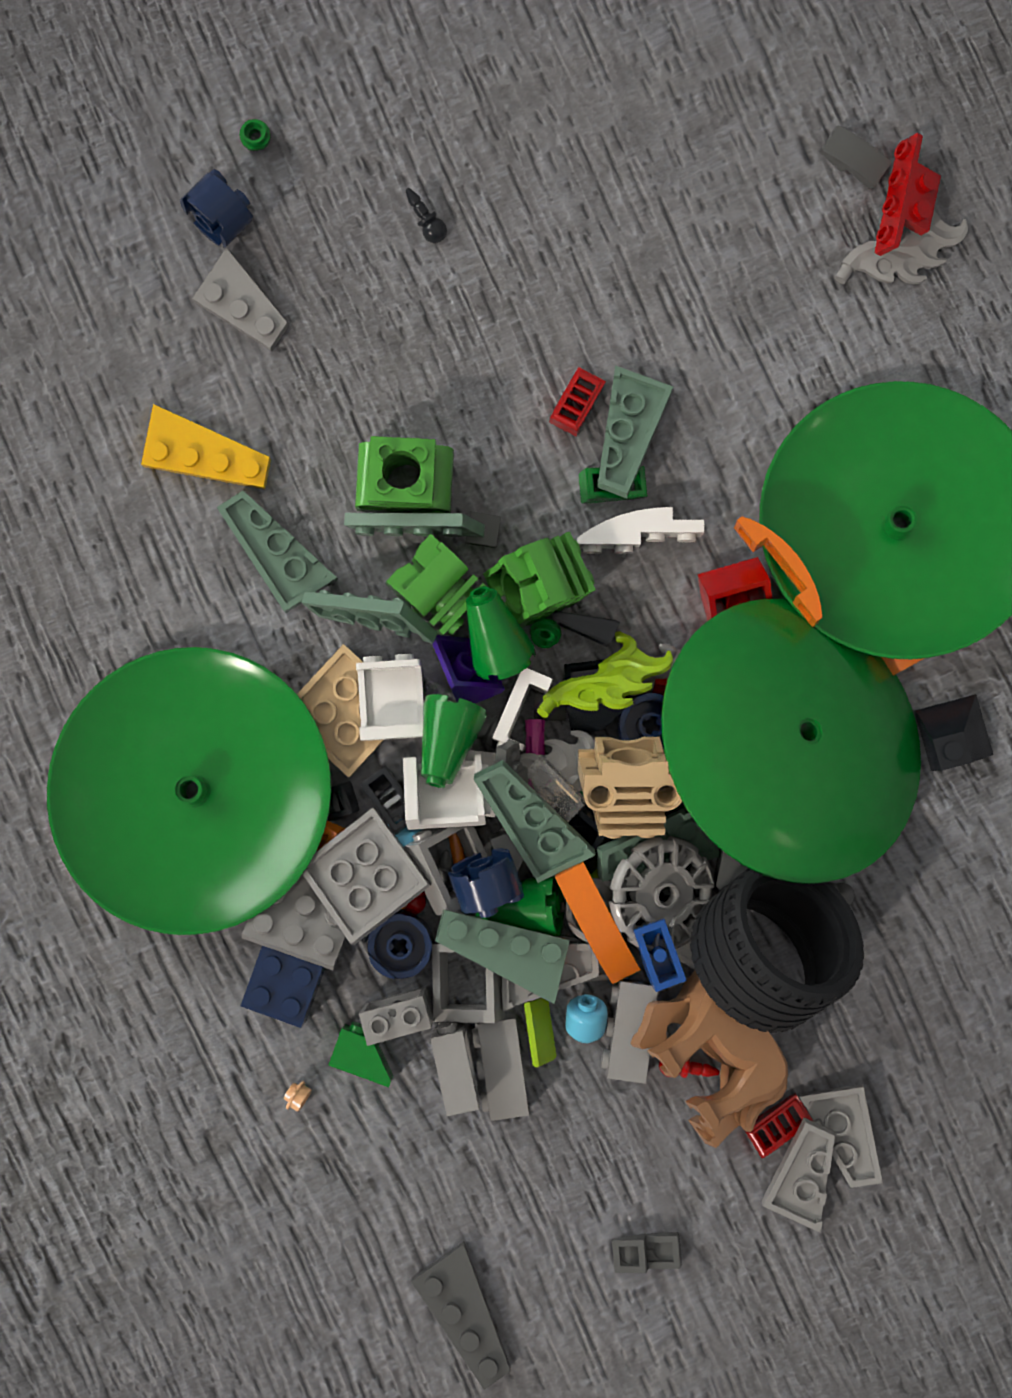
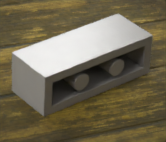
[601,979,658,1084]
[472,1014,529,1121]

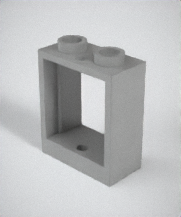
[404,826,488,915]
[432,942,505,1024]
[359,986,434,1046]
[430,1022,480,1116]

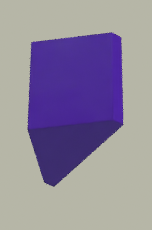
[432,635,505,704]

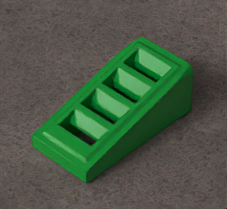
[579,466,648,504]

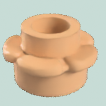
[283,1081,312,1112]

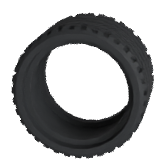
[690,868,864,1033]

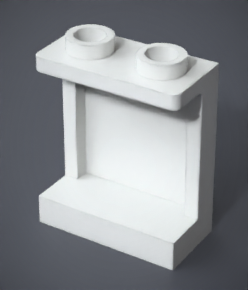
[356,654,424,741]
[492,668,553,753]
[403,754,491,830]

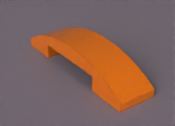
[734,516,822,628]
[554,861,641,984]

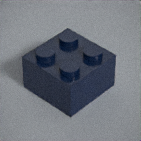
[240,946,325,1028]

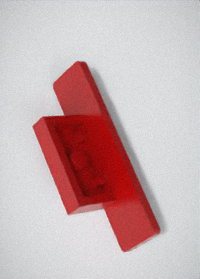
[874,133,941,256]

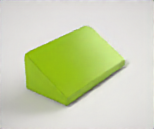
[524,998,557,1067]

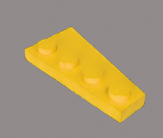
[141,404,271,489]

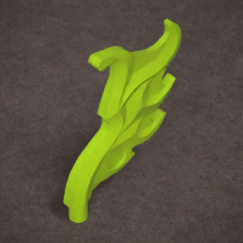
[537,631,673,718]

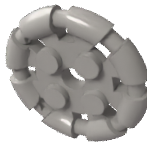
[609,836,715,951]

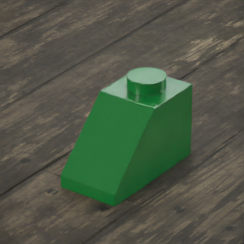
[328,1022,393,1088]

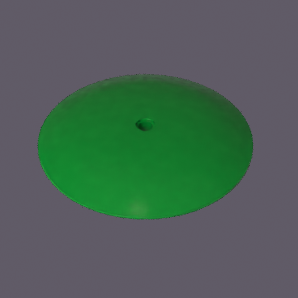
[759,381,1012,660]
[661,599,921,884]
[47,647,331,935]

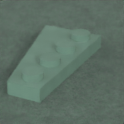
[301,590,438,643]

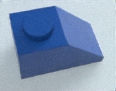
[633,918,687,992]

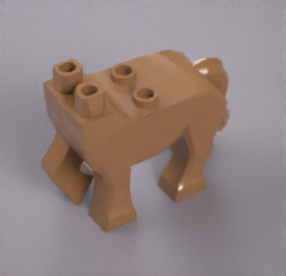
[630,971,788,1148]

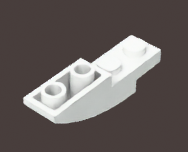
[577,507,704,554]

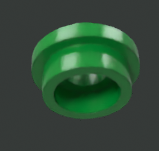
[239,119,271,151]
[530,618,562,648]

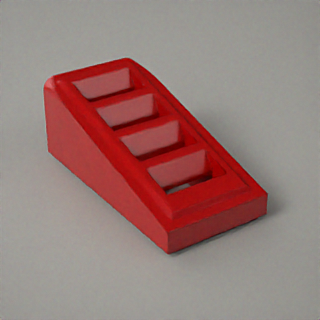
[549,367,606,437]
[743,1093,813,1159]

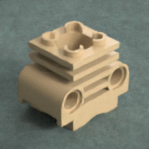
[578,737,682,839]

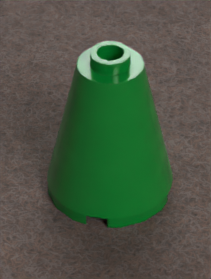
[466,586,536,680]
[421,694,487,788]
[476,876,564,936]

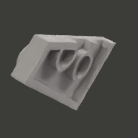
[192,248,289,351]
[502,942,599,1011]
[799,1084,883,1188]
[761,1118,835,1233]

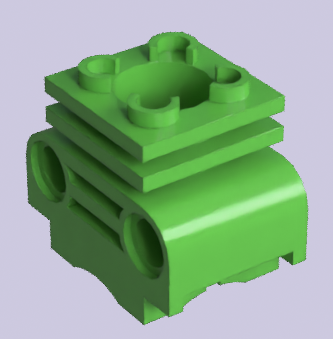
[355,436,454,513]
[483,531,596,628]
[385,534,486,635]

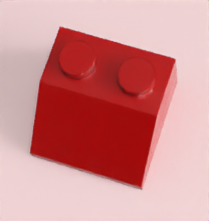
[697,557,772,620]

